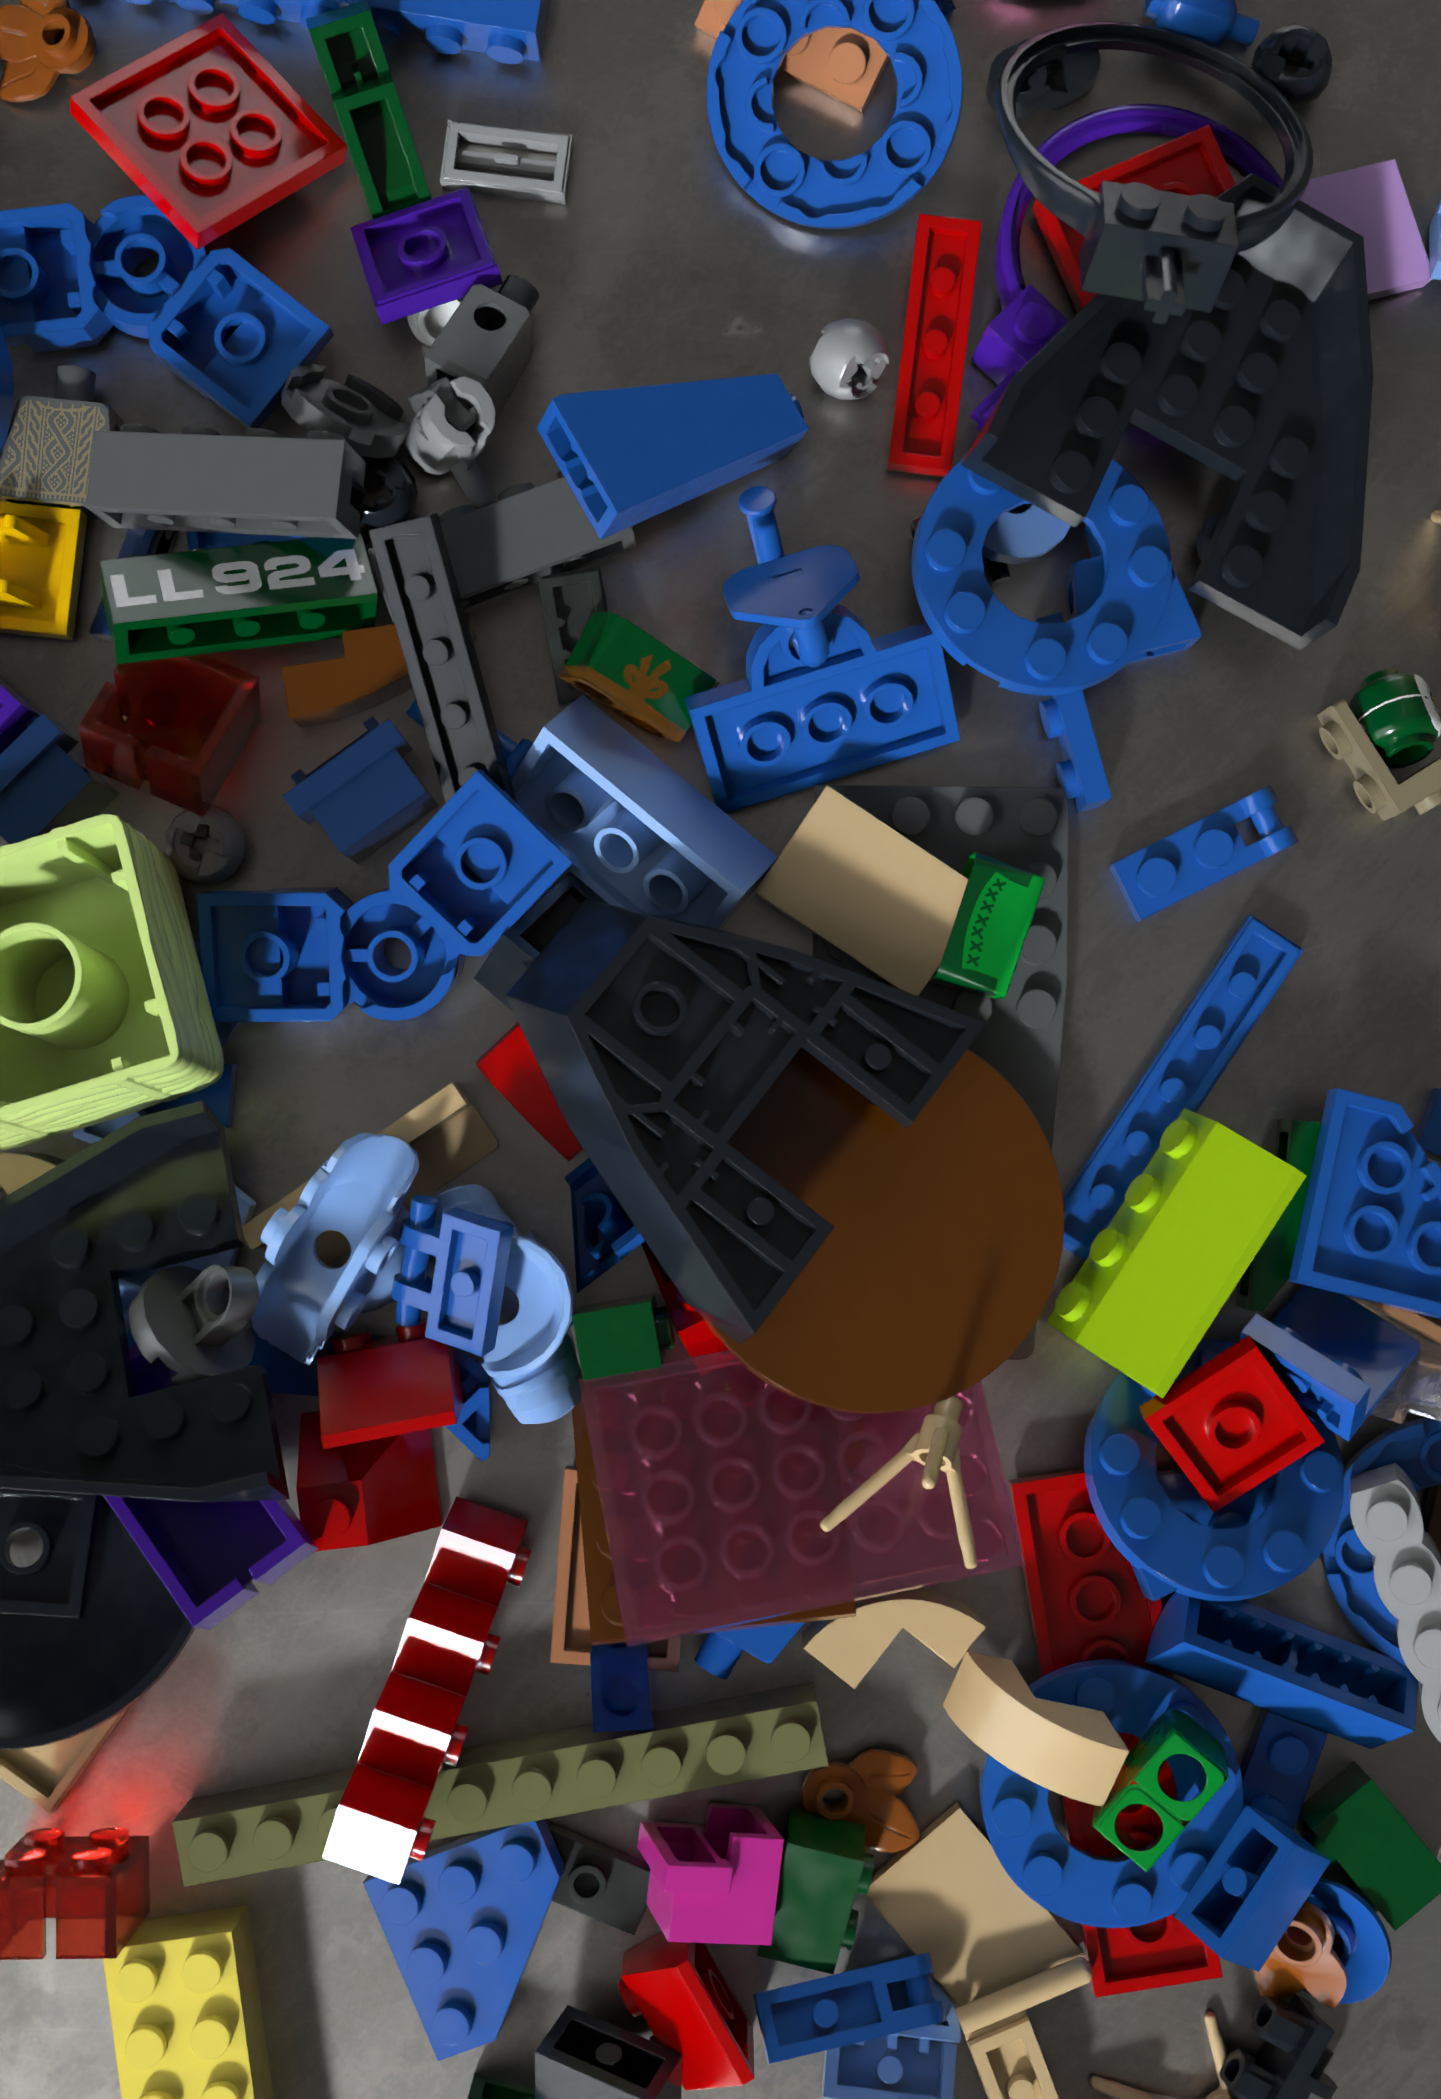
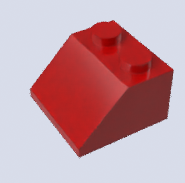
[317,1319,465,1449]
[617,1930,755,2091]

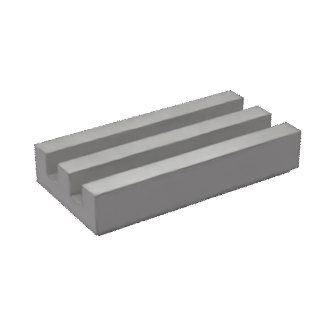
[440,119,574,205]

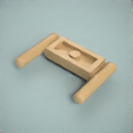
[955,1957,1093,2099]

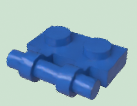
[391,1195,514,1357]

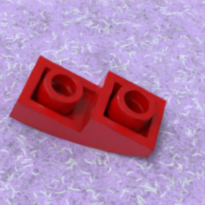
[475,1022,583,1162]

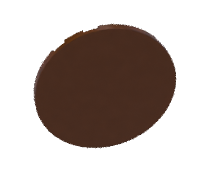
[701,1047,1064,1414]

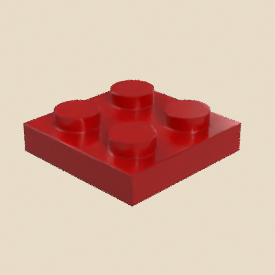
[1139,1335,1325,1513]

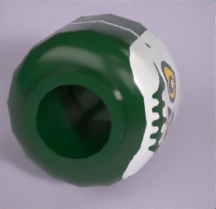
[1348,669,1441,769]

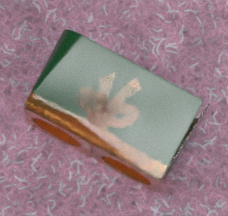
[559,612,720,743]

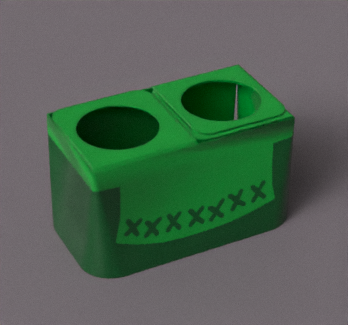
[928,852,1046,999]
[1092,1710,1229,1872]

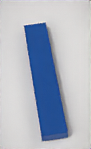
[1063,915,1304,1262]

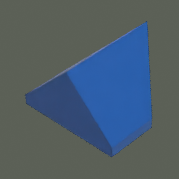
[564,1158,645,1293]

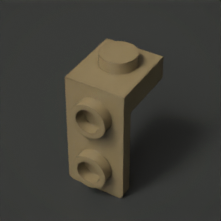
[1317,699,1441,822]

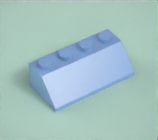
[511,694,778,930]

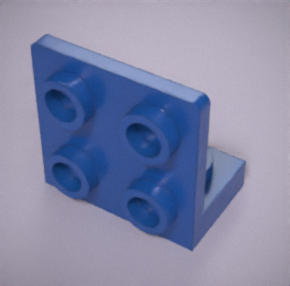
[1240,1285,1420,1442]

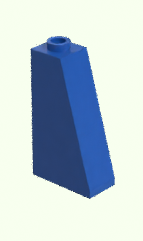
[537,373,809,540]

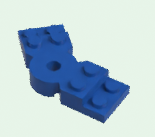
[0,195,334,429]
[197,769,576,1022]

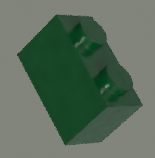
[572,1293,675,1381]
[1300,1761,1441,1931]
[757,1807,875,1974]

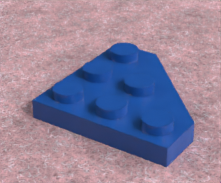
[1288,1088,1441,1319]
[363,1819,566,2061]

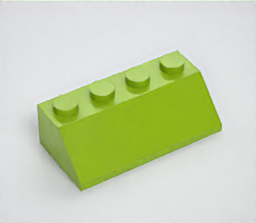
[1046,1108,1306,1399]

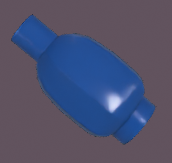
[1142,0,1260,46]

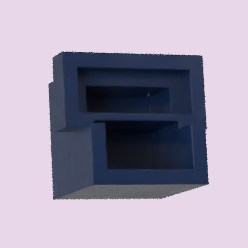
[0,713,120,844]
[282,716,439,864]

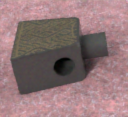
[424,275,540,423]
[0,365,124,520]

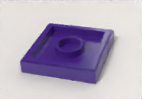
[350,187,503,325]

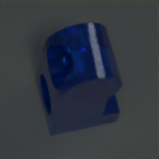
[590,1639,657,1732]

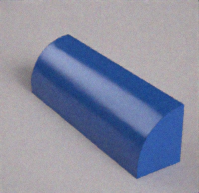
[1145,1592,1418,1749]

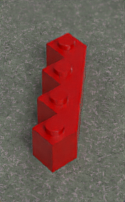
[322,1496,532,1885]

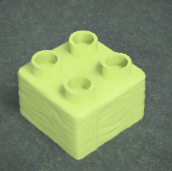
[0,814,224,1150]

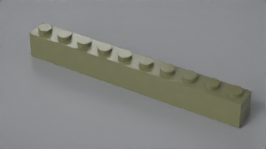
[172,1682,829,1887]

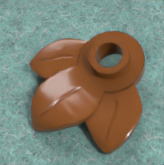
[0,0,96,102]
[801,1749,920,1853]
[1254,1901,1347,2009]

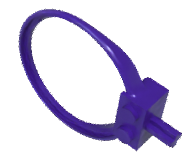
[970,103,1283,433]

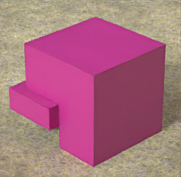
[637,1803,784,1945]

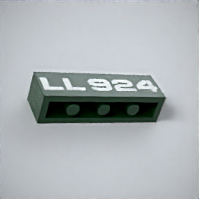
[100,533,378,664]

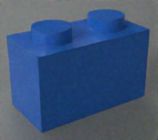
[1174,1805,1331,1972]

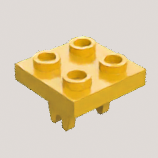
[0,501,87,640]

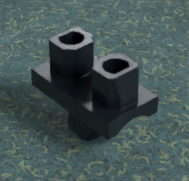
[1220,1994,1338,2099]

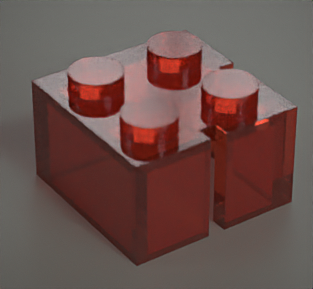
[78,654,261,817]
[0,1827,150,1960]

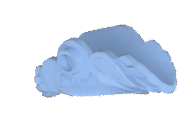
[248,1133,419,1365]
[430,1184,586,1424]

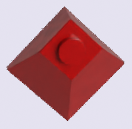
[296,1411,443,1552]

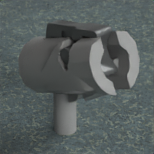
[404,376,495,509]

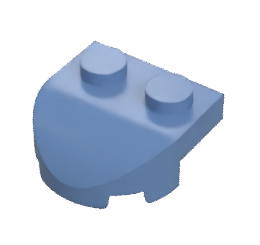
[821,1975,961,2099]

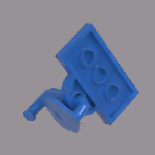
[685,486,960,813]

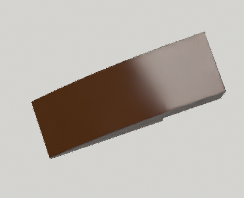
[282,613,477,728]

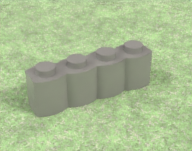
[1349,1463,1441,1743]

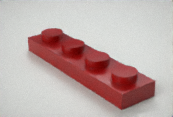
[887,213,982,477]

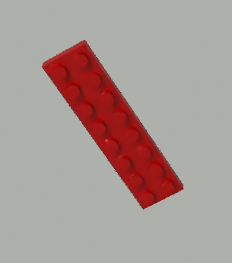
[1008,1468,1223,1998]

